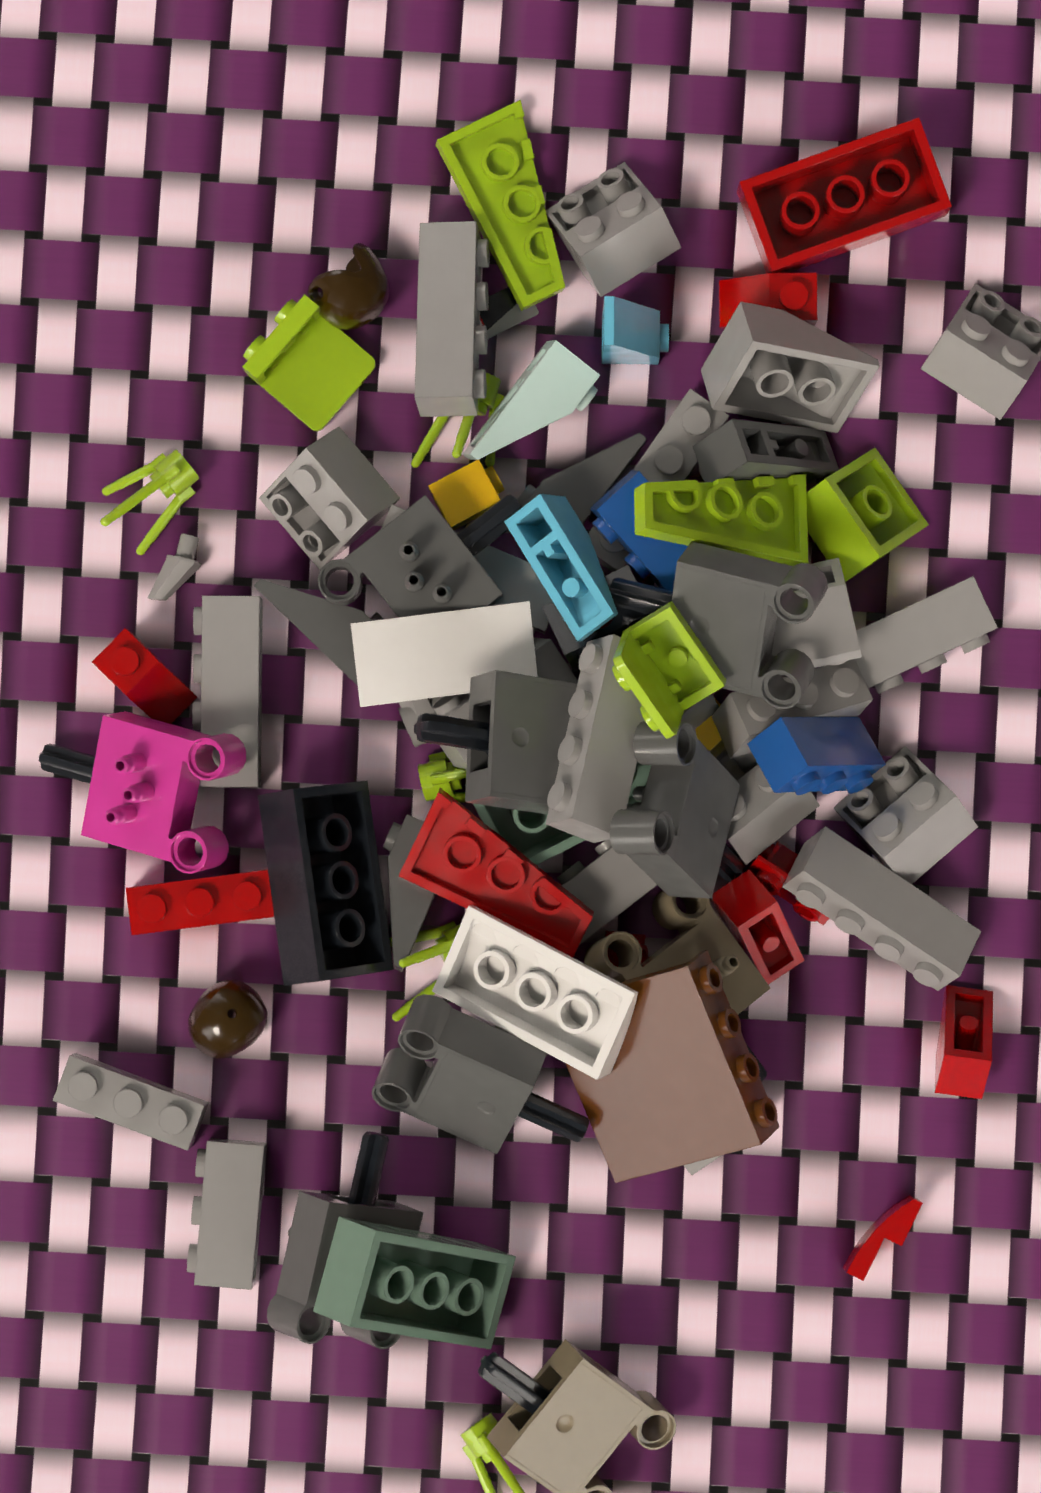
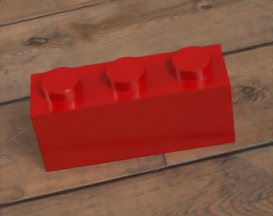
[126,869,274,935]

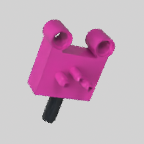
[38,711,246,874]

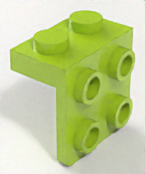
[242,294,376,432]
[612,601,726,739]

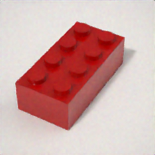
[737,117,952,273]

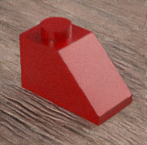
[719,273,818,329]
[92,628,198,724]
[711,869,805,985]
[935,985,993,1099]

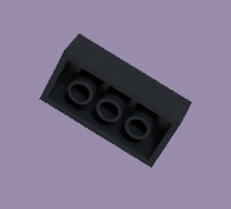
[258,781,394,986]

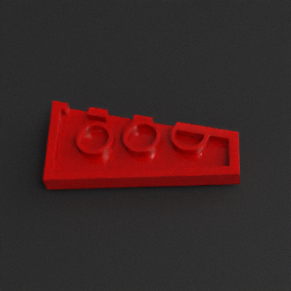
[399,787,594,958]

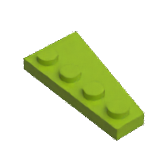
[634,474,809,566]

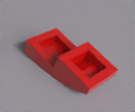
[843,1195,923,1281]

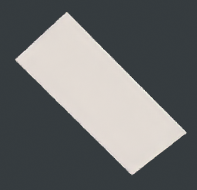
[351,601,538,707]

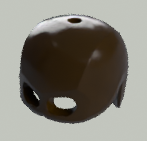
[307,243,389,330]
[188,979,268,1059]

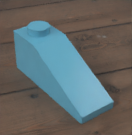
[602,296,669,365]
[504,494,618,641]

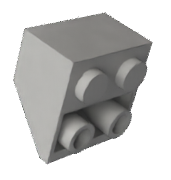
[545,162,682,297]
[921,283,1041,420]
[259,427,400,570]
[772,558,862,676]
[710,742,820,865]
[834,746,978,884]

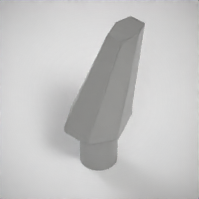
[148,534,202,601]

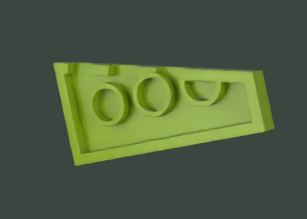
[435,100,565,311]

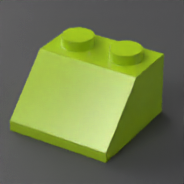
[807,448,929,582]

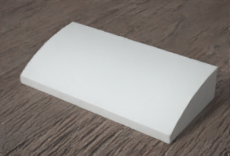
[432,905,638,1080]

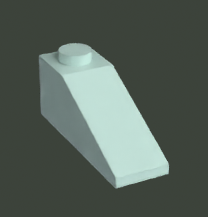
[462,340,600,460]

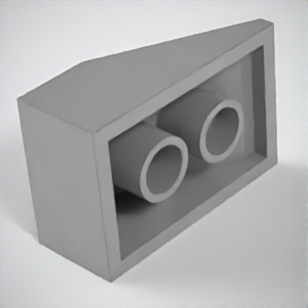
[701,301,880,433]

